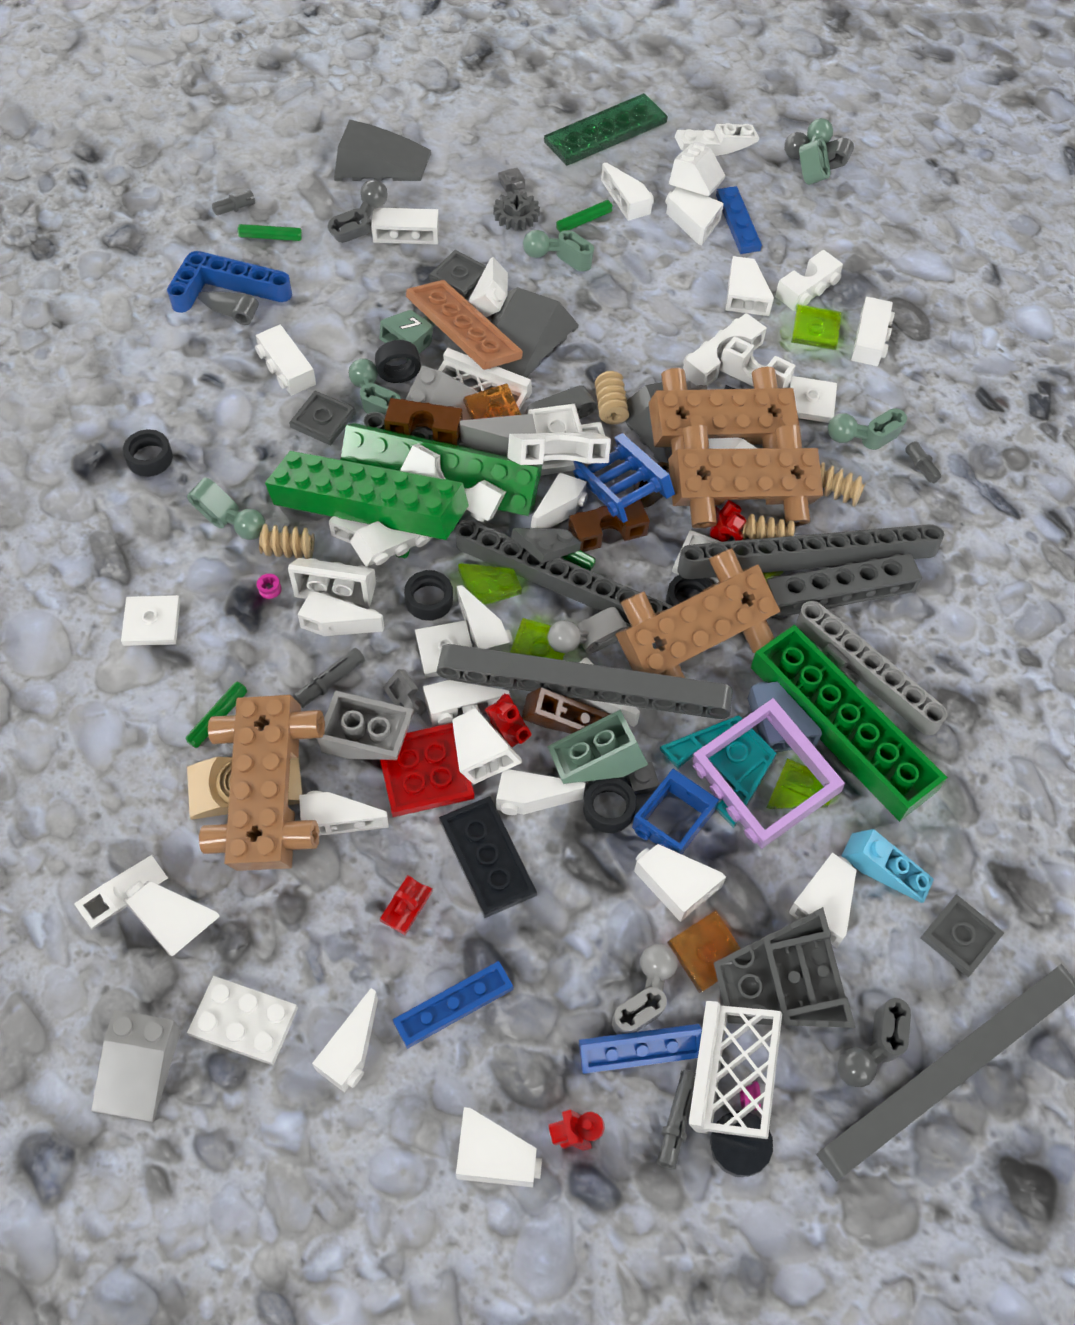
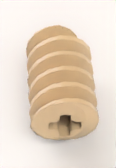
[595,371,629,425]
[820,462,866,507]
[741,514,795,540]
[259,524,315,559]

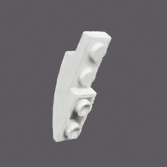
[675,123,759,156]

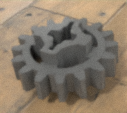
[493,191,540,231]

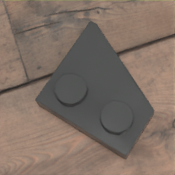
[511,528,582,563]

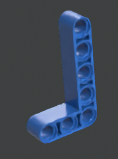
[167,251,292,313]

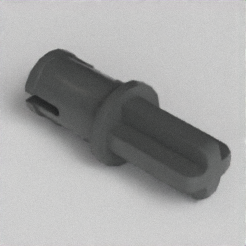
[212,190,255,216]
[905,441,941,484]

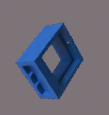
[632,768,719,855]

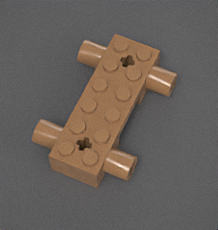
[649,366,799,454]
[668,425,823,529]
[615,548,780,678]
[199,695,325,871]

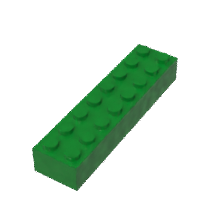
[340,423,543,516]
[265,451,469,540]
[750,624,948,822]

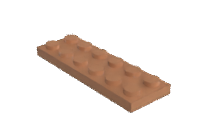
[406,280,523,370]

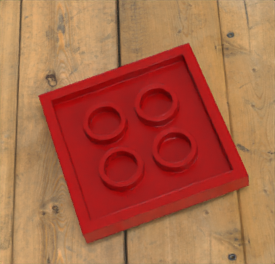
[380,723,475,817]

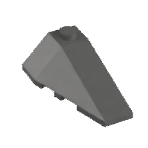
[626,382,672,464]

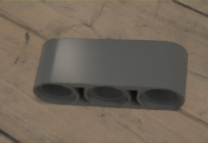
[526,385,597,419]

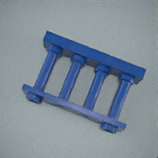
[573,433,675,523]

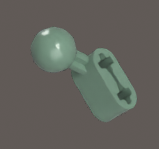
[799,118,833,185]
[523,230,594,272]
[348,358,401,415]
[828,408,907,450]
[187,477,265,540]

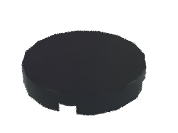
[710,1111,773,1177]

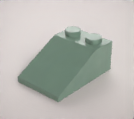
[547,710,648,784]

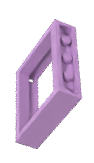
[692,698,845,849]

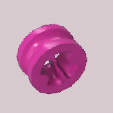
[257,574,282,599]
[740,1081,761,1110]

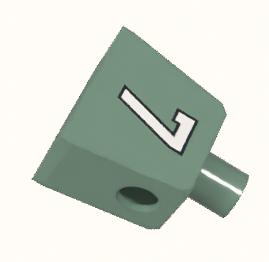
[379,310,435,361]

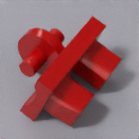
[710,500,747,542]
[485,693,532,748]
[380,875,433,935]
[548,1109,605,1151]

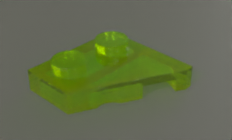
[458,563,522,605]
[766,758,831,809]

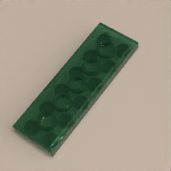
[544,93,668,166]

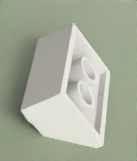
[669,142,725,196]
[288,558,376,608]

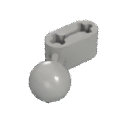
[547,607,628,654]
[611,944,678,1034]

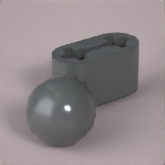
[784,132,854,170]
[328,179,388,243]
[837,998,911,1087]

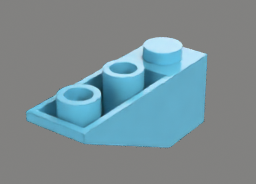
[841,829,934,903]

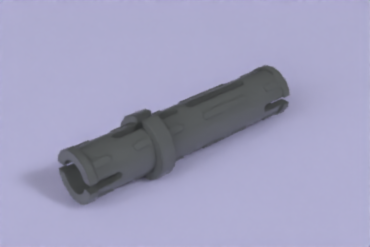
[293,648,365,708]
[656,1070,696,1170]

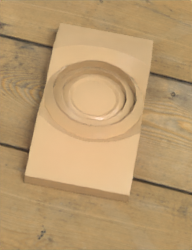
[187,754,303,820]

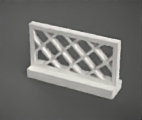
[438,348,532,419]
[689,1001,782,1139]

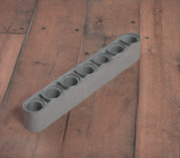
[796,601,947,735]

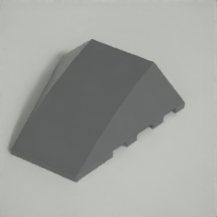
[334,119,431,181]
[491,287,579,378]
[714,907,856,1028]

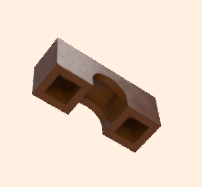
[384,398,463,446]
[568,499,650,552]

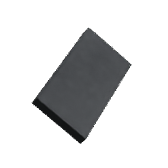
[439,796,537,919]

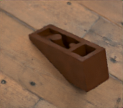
[522,687,610,734]

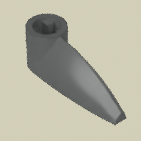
[198,292,259,325]

